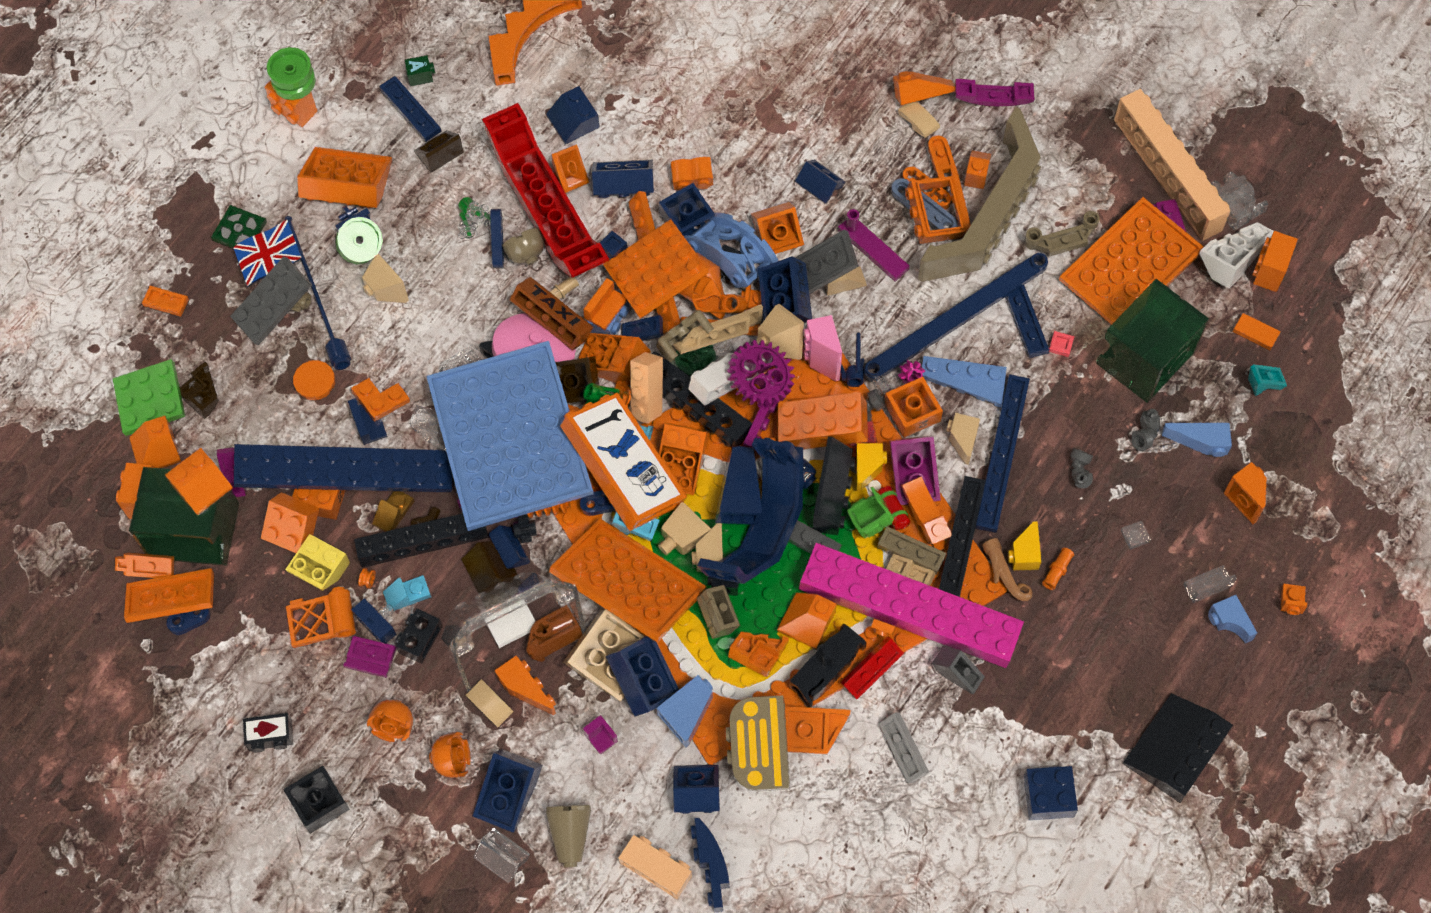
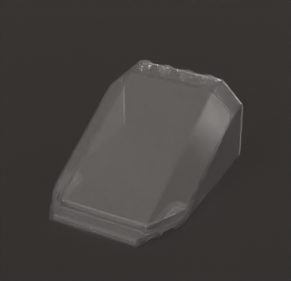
[441,571,586,693]

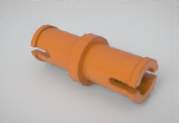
[1042,547,1074,590]

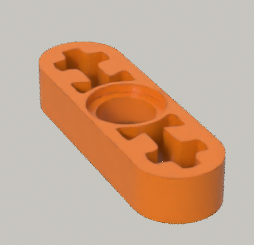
[902,166,951,210]

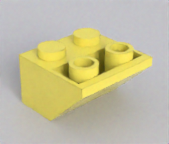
[285,534,350,591]

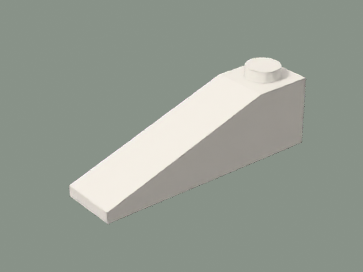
[1199,222,1274,288]

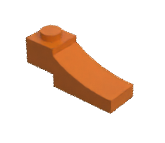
[900,476,952,545]

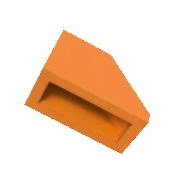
[964,150,991,189]

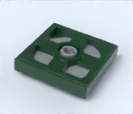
[211,205,267,248]

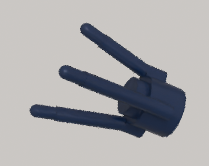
[840,332,865,387]

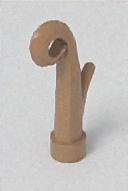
[982,538,1033,601]

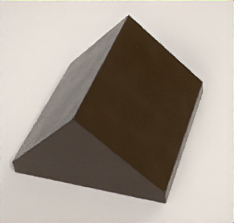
[414,130,464,173]
[461,541,519,597]

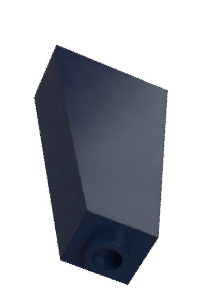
[715,446,762,525]

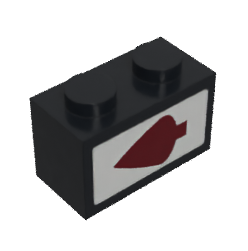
[243,713,294,753]

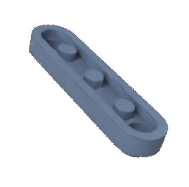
[891,178,958,230]

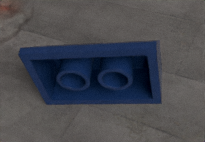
[592,159,654,198]
[606,636,679,717]

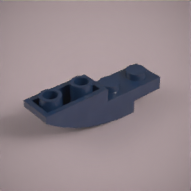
[691,818,730,913]

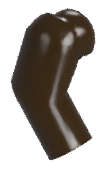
[411,506,441,525]

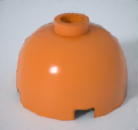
[367,700,414,742]
[429,732,471,778]

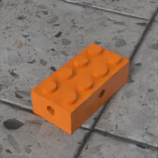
[778,392,868,450]

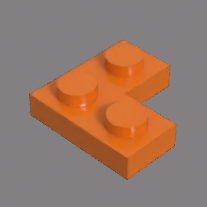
[351,378,410,422]

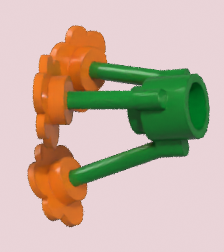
[583,381,631,407]

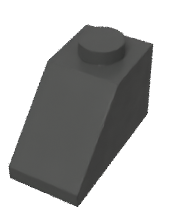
[932,646,985,694]

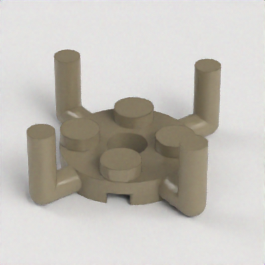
[656,310,714,363]

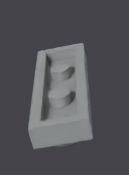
[879,712,929,784]

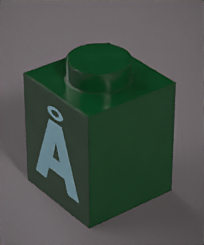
[405,55,436,87]

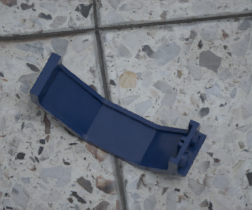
[697,438,803,584]

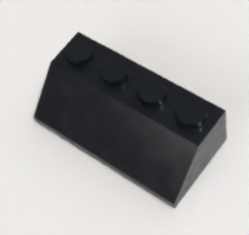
[813,436,856,536]

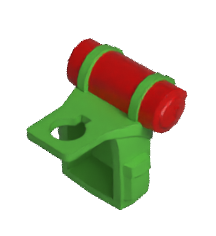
[847,486,911,538]

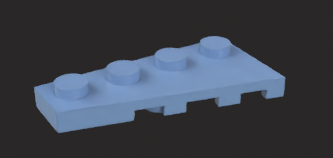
[922,356,1007,408]

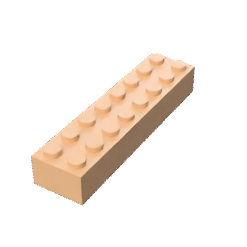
[1114,89,1230,241]

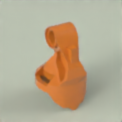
[679,252,747,319]

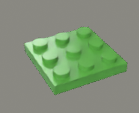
[112,359,185,436]

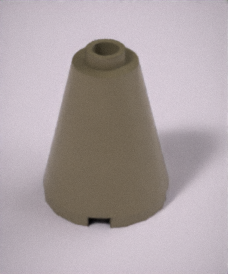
[546,805,591,867]

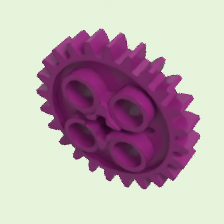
[727,340,795,407]

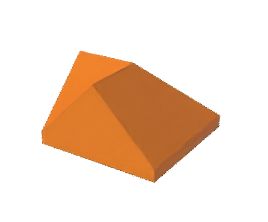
[552,144,590,193]

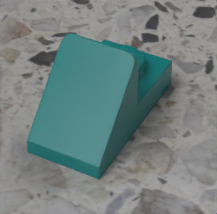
[1248,364,1287,396]

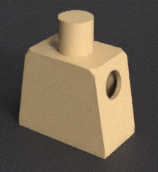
[658,502,711,555]

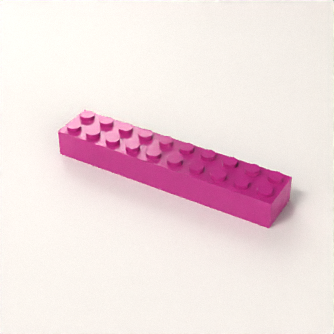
[799,543,1024,668]

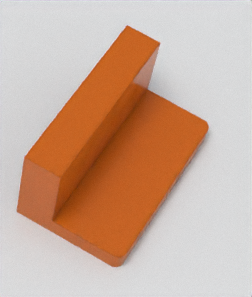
[583,278,627,330]

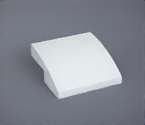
[479,589,536,648]

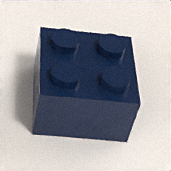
[1023,766,1078,820]

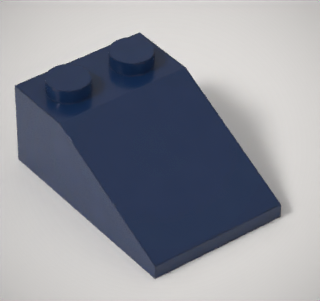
[473,749,543,833]

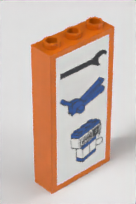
[560,393,687,531]

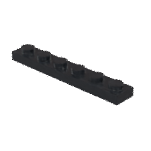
[939,476,986,597]

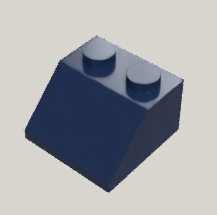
[546,86,600,145]
[659,183,715,234]
[673,765,720,814]

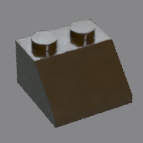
[555,356,599,403]

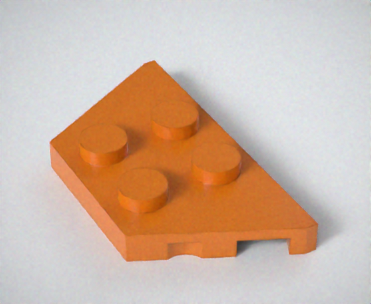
[785,706,851,755]

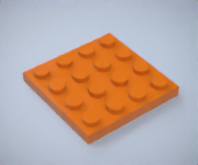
[603,219,710,319]

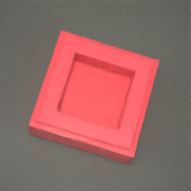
[1049,331,1075,357]

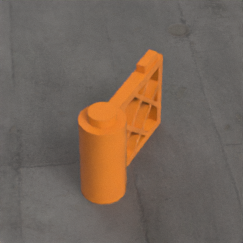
[286,587,356,648]

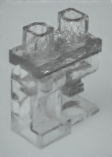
[1210,172,1268,230]

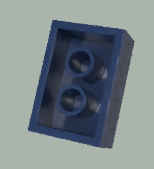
[758,256,812,323]

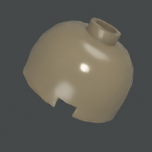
[502,228,544,266]

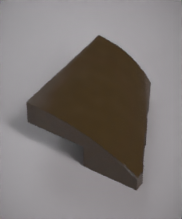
[180,362,219,419]

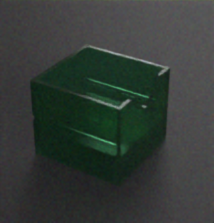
[1096,279,1209,403]
[129,467,239,566]

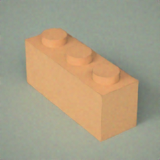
[631,352,663,424]
[619,835,692,900]

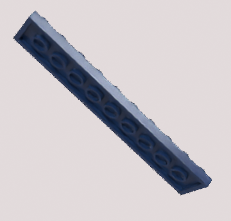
[234,444,452,493]

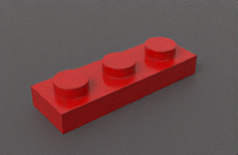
[840,636,904,700]

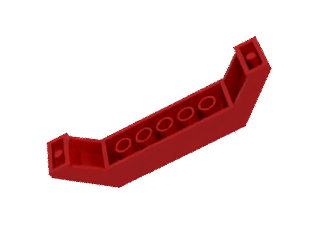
[482,103,609,278]

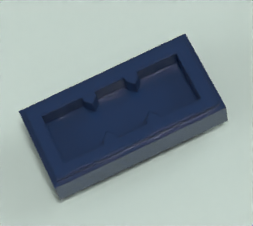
[622,315,663,341]

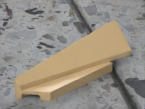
[673,304,763,354]

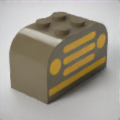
[726,695,790,791]

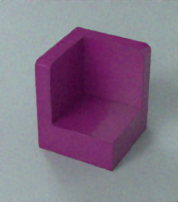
[583,715,618,754]

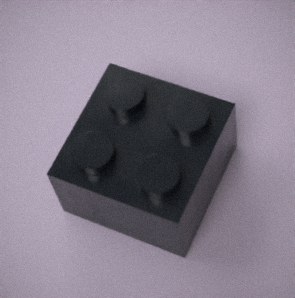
[283,766,350,834]

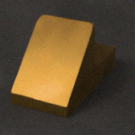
[372,491,415,532]

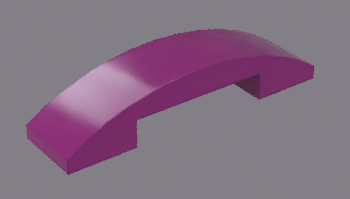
[955,79,1035,106]

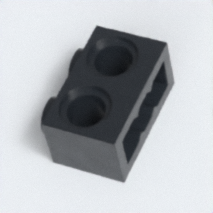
[395,609,443,664]

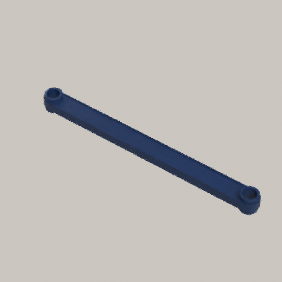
[864,253,1048,382]

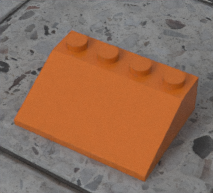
[297,147,392,208]

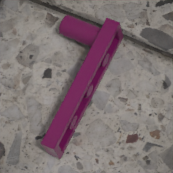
[838,209,910,282]

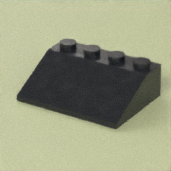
[1123,693,1233,803]

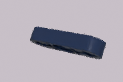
[490,209,504,268]

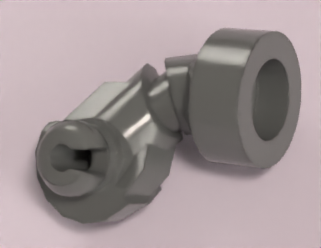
[866,389,886,424]
[1132,409,1160,451]
[1070,448,1093,488]

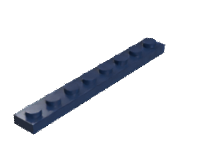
[975,374,1030,533]

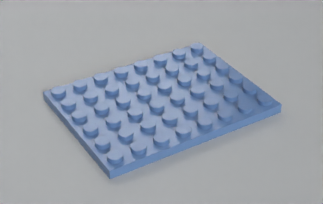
[426,341,594,531]

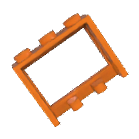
[905,173,971,244]

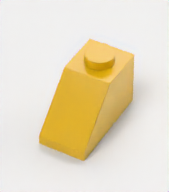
[856,443,887,491]
[1008,521,1041,571]

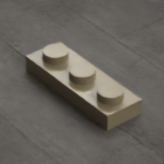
[877,527,946,575]

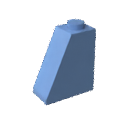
[657,675,713,748]

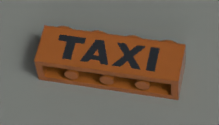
[509,277,594,350]

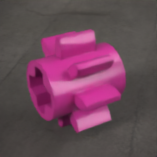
[898,360,925,384]

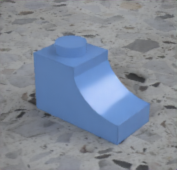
[1208,595,1257,643]

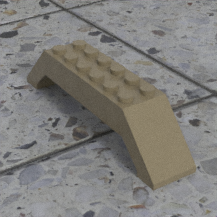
[918,107,1041,282]

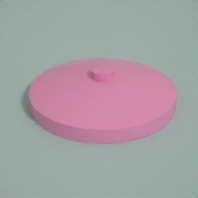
[492,313,576,362]

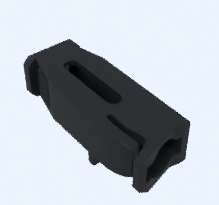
[789,623,867,708]

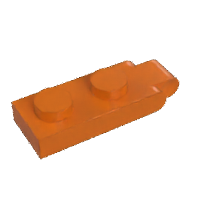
[115,553,174,578]

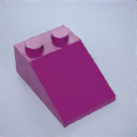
[889,435,941,505]

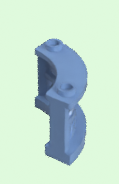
[684,212,779,288]

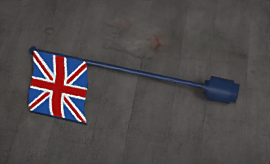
[233,216,351,370]

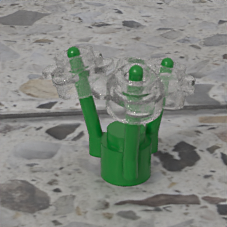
[458,197,504,239]

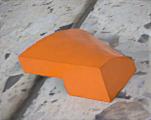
[728,632,789,677]

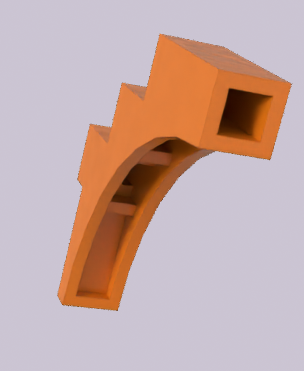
[489,0,582,86]

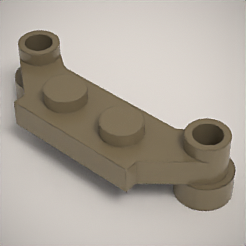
[1025,211,1100,257]

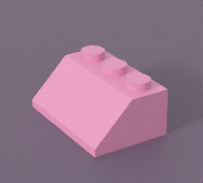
[802,315,842,381]

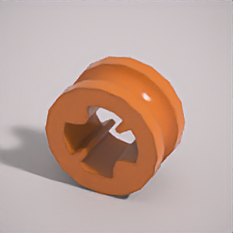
[358,568,376,589]

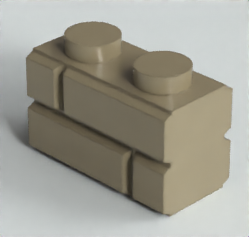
[697,585,740,639]

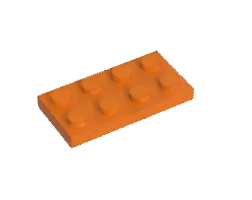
[124,568,214,623]

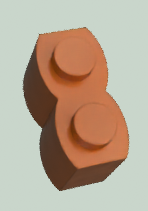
[671,157,714,190]

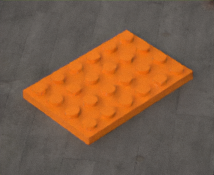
[1059,197,1204,332]
[549,518,707,643]

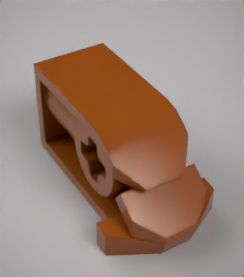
[527,605,583,662]

